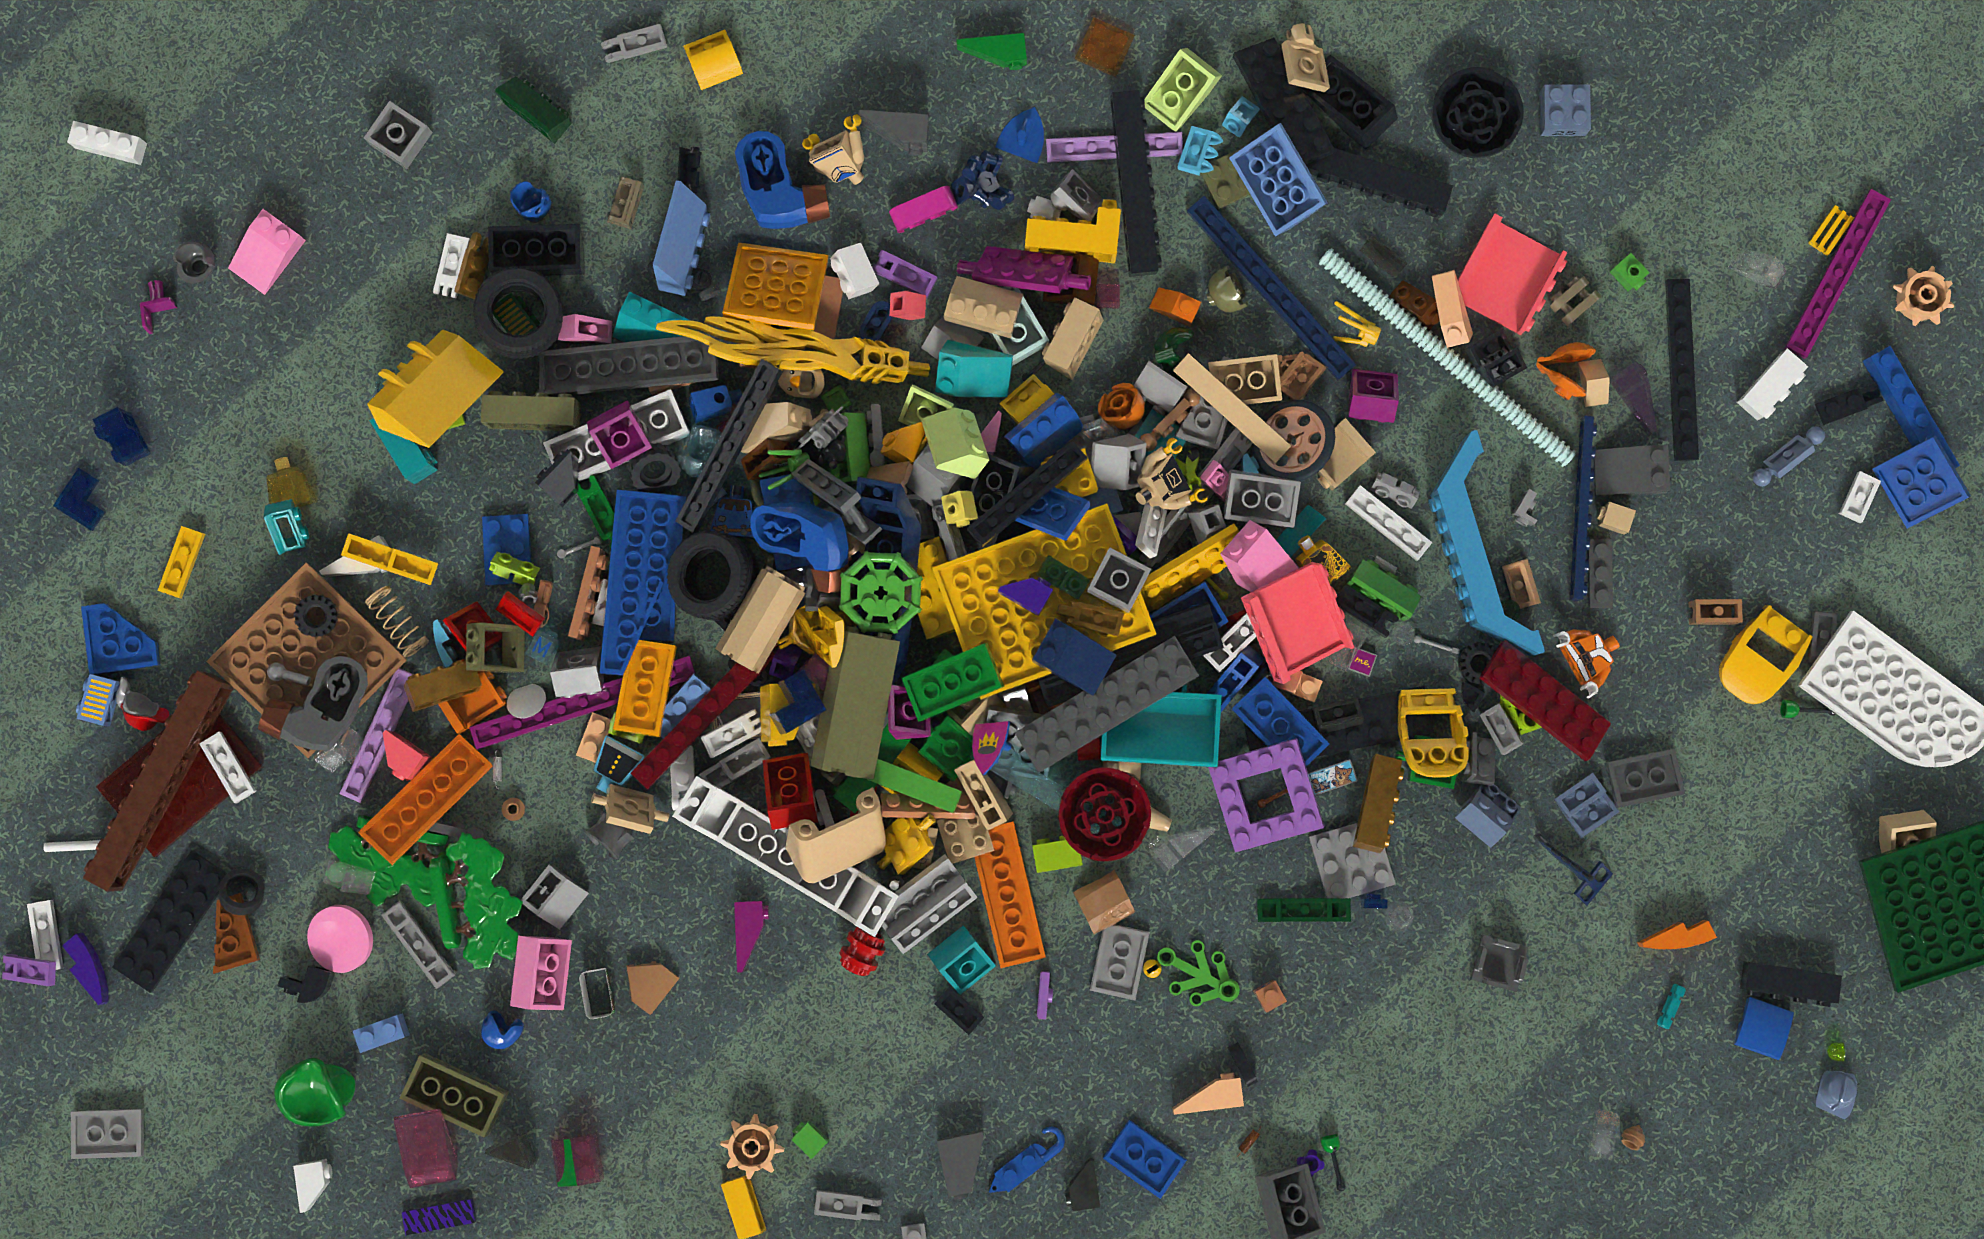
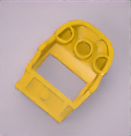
[1719,605,1813,704]
[1398,688,1469,777]

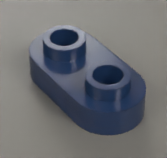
[859,301,893,341]

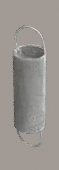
[1368,555,1402,576]
[493,750,502,789]

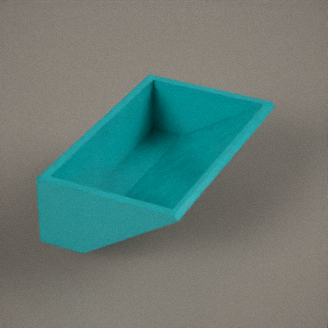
[1101,683,1222,767]

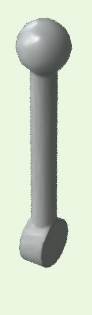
[557,536,603,559]
[1413,634,1460,654]

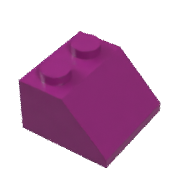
[1348,369,1399,423]
[587,400,652,469]

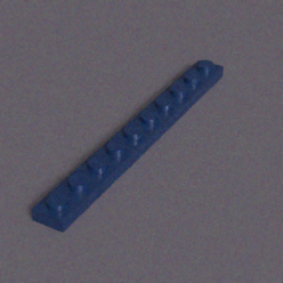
[1187,196,1356,381]

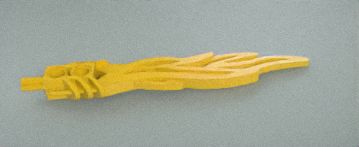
[656,316,930,384]

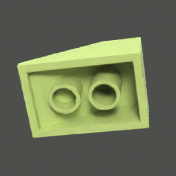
[1144,48,1222,132]

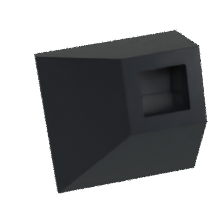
[535,449,579,507]

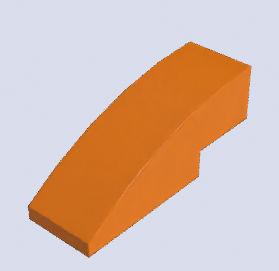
[1637,920,1717,949]

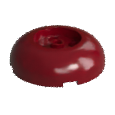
[1058,768,1151,861]

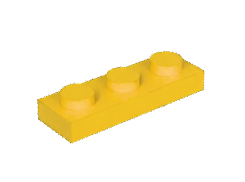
[157,526,205,599]

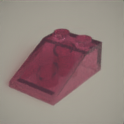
[394,1109,458,1188]

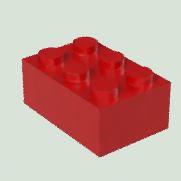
[762,753,818,830]

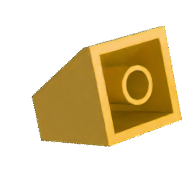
[760,684,816,746]

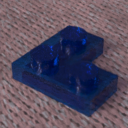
[53,468,105,531]

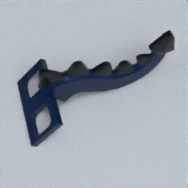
[1534,833,1613,906]

